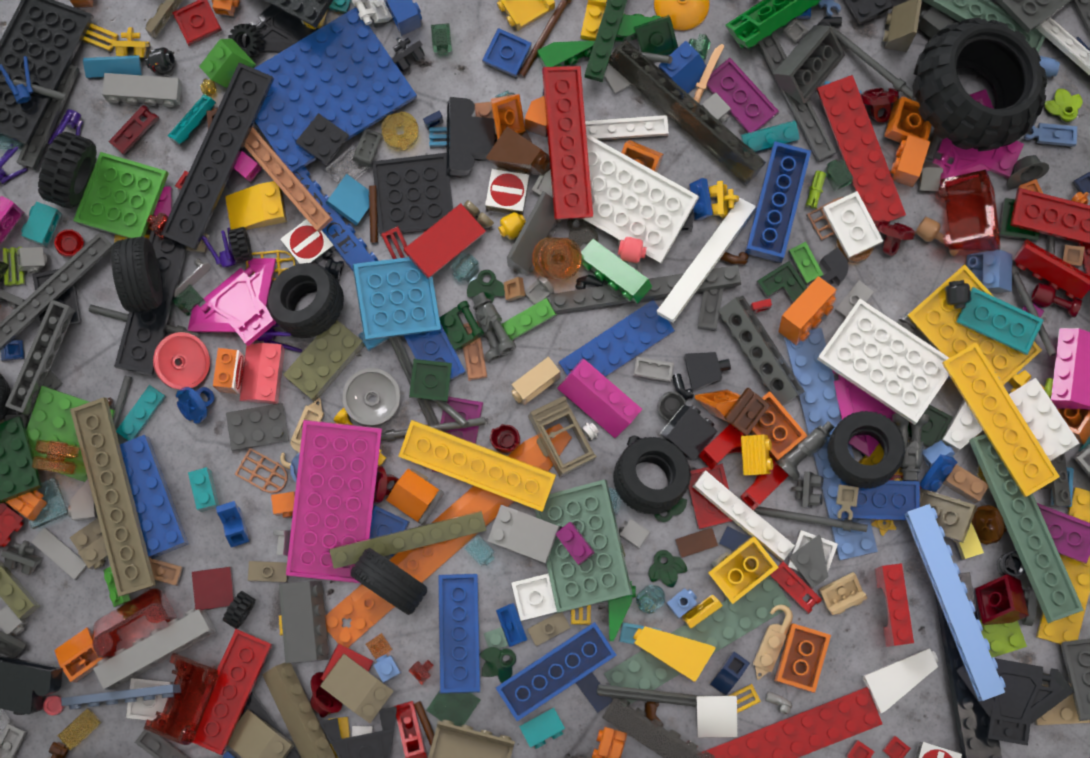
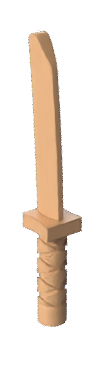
[688,44,724,114]

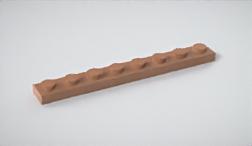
[244,126,333,232]

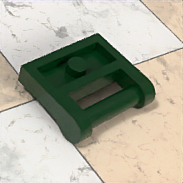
[439,301,484,351]

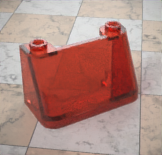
[938,169,1001,251]
[93,589,177,659]
[144,653,218,745]

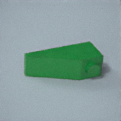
[608,581,636,642]

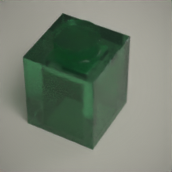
[431,23,452,54]
[824,159,854,192]

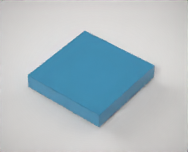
[326,174,369,225]

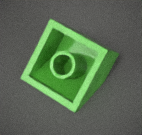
[199,38,256,88]

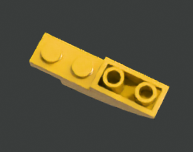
[580,0,608,41]

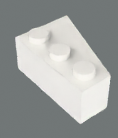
[941,400,983,453]

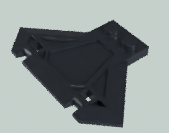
[245,5,326,52]
[956,658,1074,746]

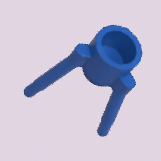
[0,56,33,104]

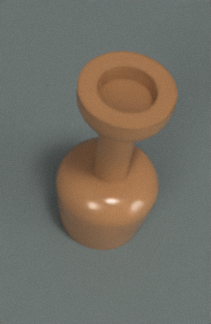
[915,216,964,257]

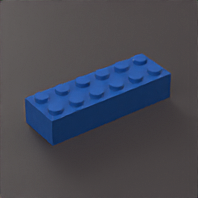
[745,141,811,263]
[119,435,189,559]
[496,622,617,721]

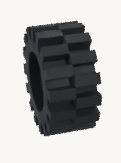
[228,24,265,58]
[229,227,253,263]
[223,591,256,629]

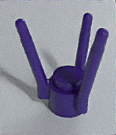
[48,109,83,145]
[0,145,28,184]
[202,228,236,268]
[257,323,302,353]

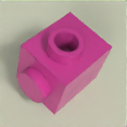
[233,151,262,183]

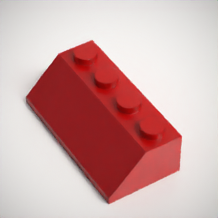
[1014,239,1090,299]

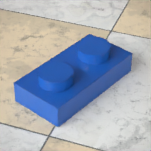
[689,178,713,220]
[920,454,958,492]
[496,603,527,647]

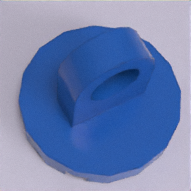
[176,387,214,424]

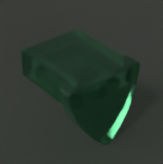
[172,285,204,316]

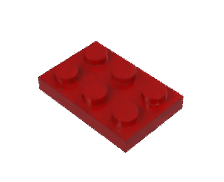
[688,463,733,529]

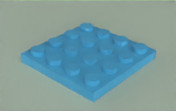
[353,257,441,341]

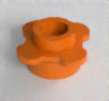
[1071,192,1089,204]

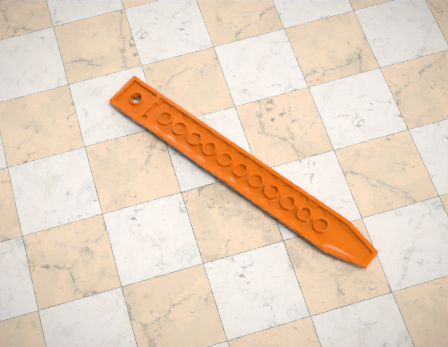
[325,423,572,648]

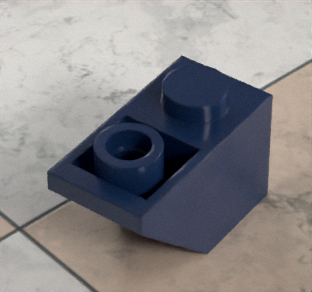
[710,651,750,696]

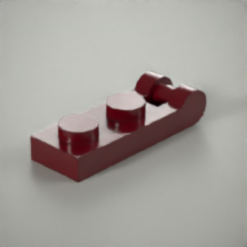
[108,105,159,155]

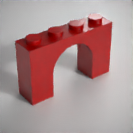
[698,424,789,511]
[875,563,914,647]

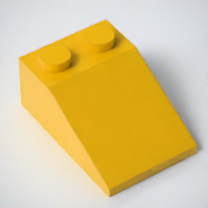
[225,181,287,230]
[708,536,779,604]

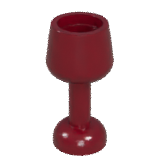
[1031,283,1082,318]

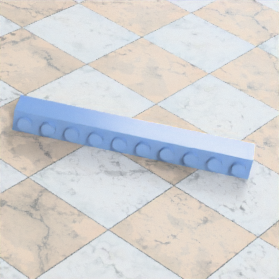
[904,504,1006,701]

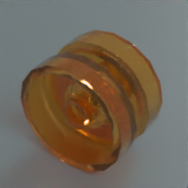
[533,237,582,279]
[32,440,80,474]

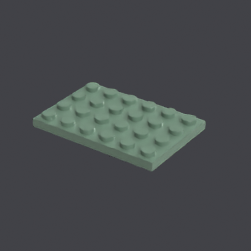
[535,479,633,613]

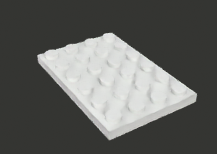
[817,299,949,425]

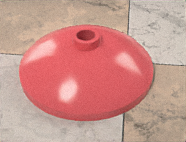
[153,332,210,390]

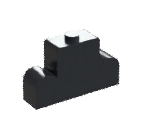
[446,97,497,176]
[0,656,63,715]

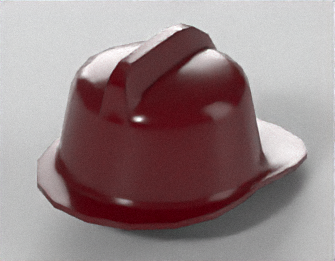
[310,672,343,718]

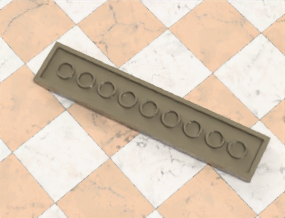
[70,397,156,597]

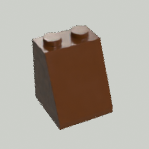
[486,127,550,176]

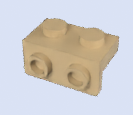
[819,572,867,615]

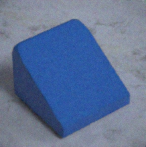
[1,340,24,361]

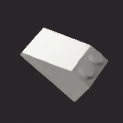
[487,505,560,563]

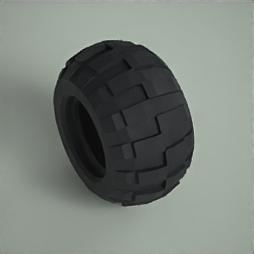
[912,18,1047,151]

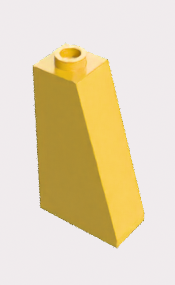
[633,626,716,682]

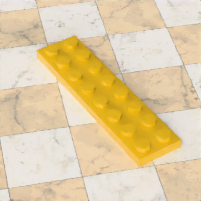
[942,342,1060,497]
[398,420,556,512]
[1036,487,1090,645]

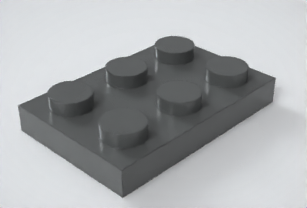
[226,403,289,451]

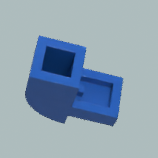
[216,501,250,547]

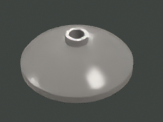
[342,368,400,426]

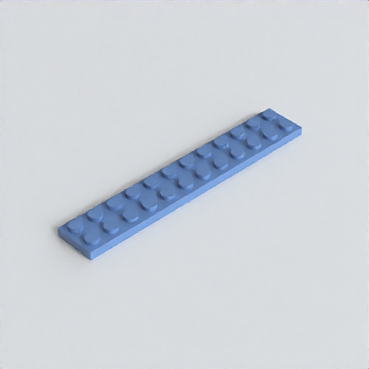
[784,328,878,561]

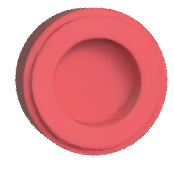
[43,695,64,715]

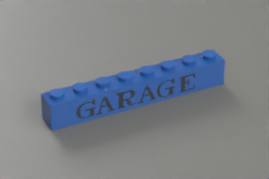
[294,167,379,271]

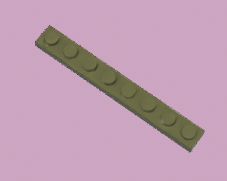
[329,511,487,569]

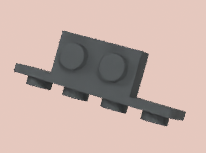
[1039,453,1071,506]

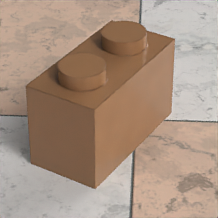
[942,464,989,504]

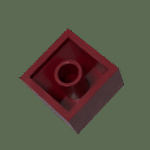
[975,574,1029,625]

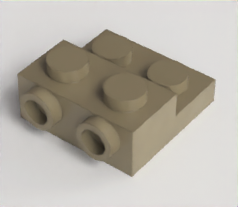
[69,518,108,570]

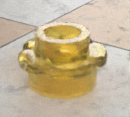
[200,78,216,96]

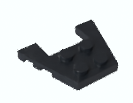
[320,707,397,758]

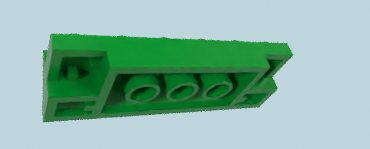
[725,0,821,49]

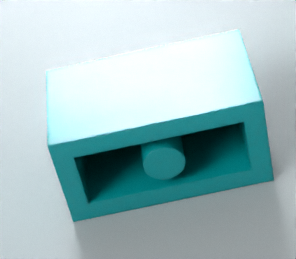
[21,201,62,248]
[188,467,220,512]
[519,708,565,749]

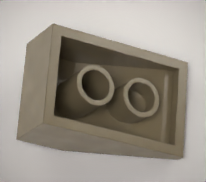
[883,0,922,52]
[320,653,393,723]
[228,709,295,758]

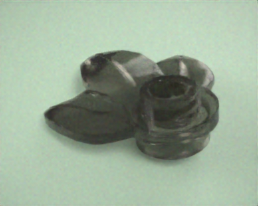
[567,219,599,249]

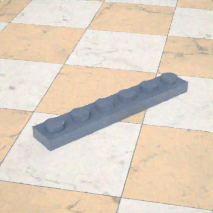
[61,684,181,710]

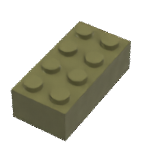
[283,320,365,402]

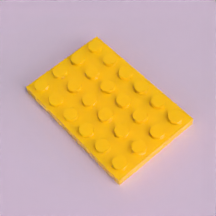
[907,264,1042,385]

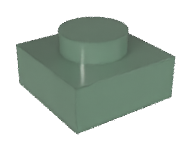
[483,627,508,649]

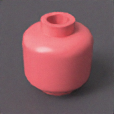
[618,237,647,263]

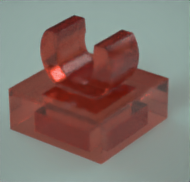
[147,212,168,238]
[409,660,434,685]

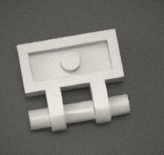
[351,0,393,25]

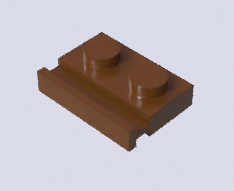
[724,388,770,436]

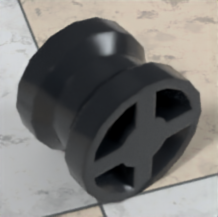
[325,258,344,280]

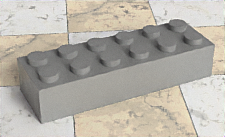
[93,608,217,690]

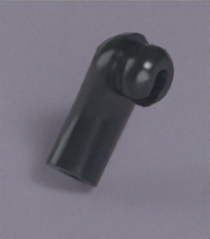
[817,17,842,27]
[575,275,604,290]
[672,374,694,400]

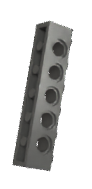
[719,296,805,406]
[5,300,75,416]

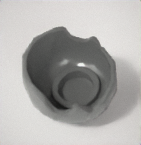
[657,391,686,421]

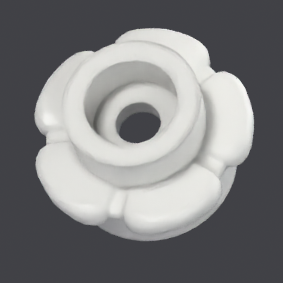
[581,422,599,441]

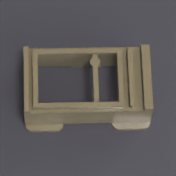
[528,396,597,477]

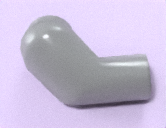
[765,691,792,714]

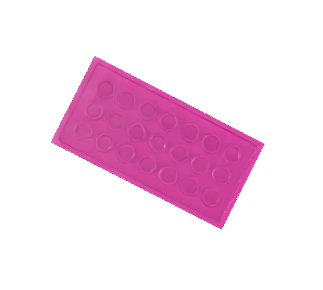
[286,420,382,583]

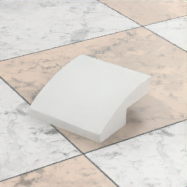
[697,696,737,738]

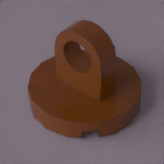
[972,505,1007,545]

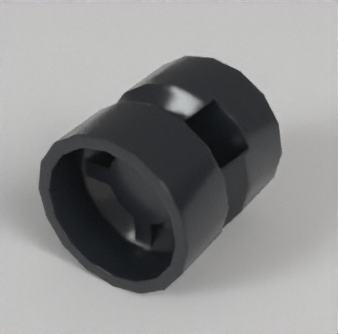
[996,551,1025,577]

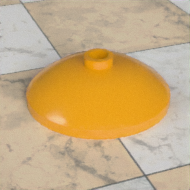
[654,0,709,31]

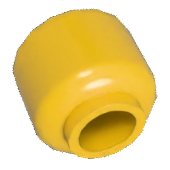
[498,212,526,240]

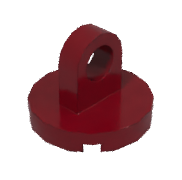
[861,88,899,122]
[877,220,915,256]
[373,465,399,504]

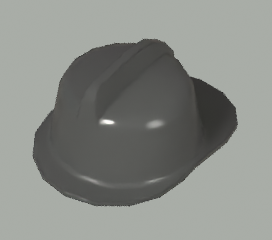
[1006,155,1049,189]

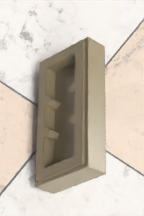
[248,561,288,582]
[527,612,571,647]

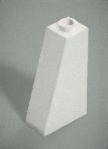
[862,648,938,713]

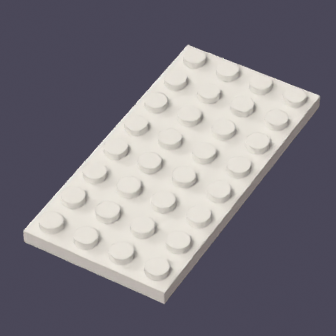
[532,133,699,263]

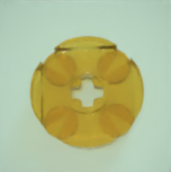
[381,112,419,150]

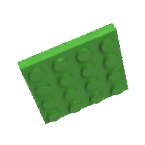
[73,152,169,239]
[26,386,116,482]

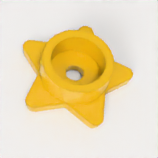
[871,520,897,536]

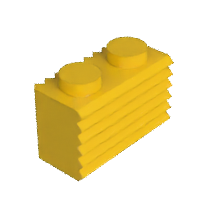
[741,435,773,476]

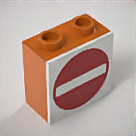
[213,348,245,394]

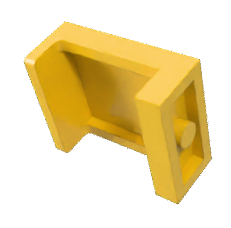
[497,0,555,31]

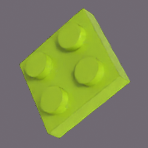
[979,619,1027,658]

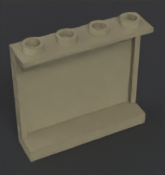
[428,720,515,758]

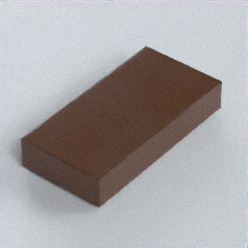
[675,527,718,558]

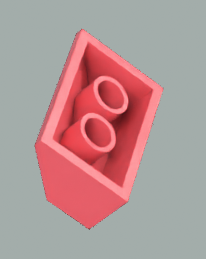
[240,343,285,404]

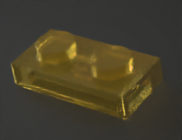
[57,708,102,750]

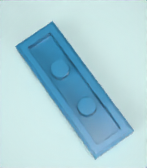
[83,55,142,78]

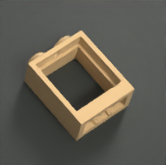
[511,356,561,405]

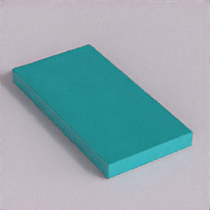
[956,287,1044,355]

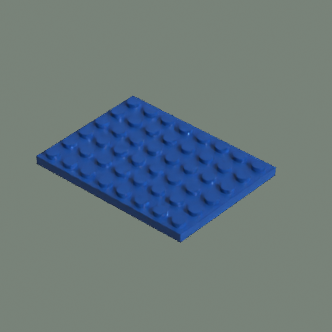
[254,7,417,173]

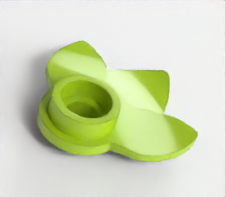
[1044,88,1083,122]

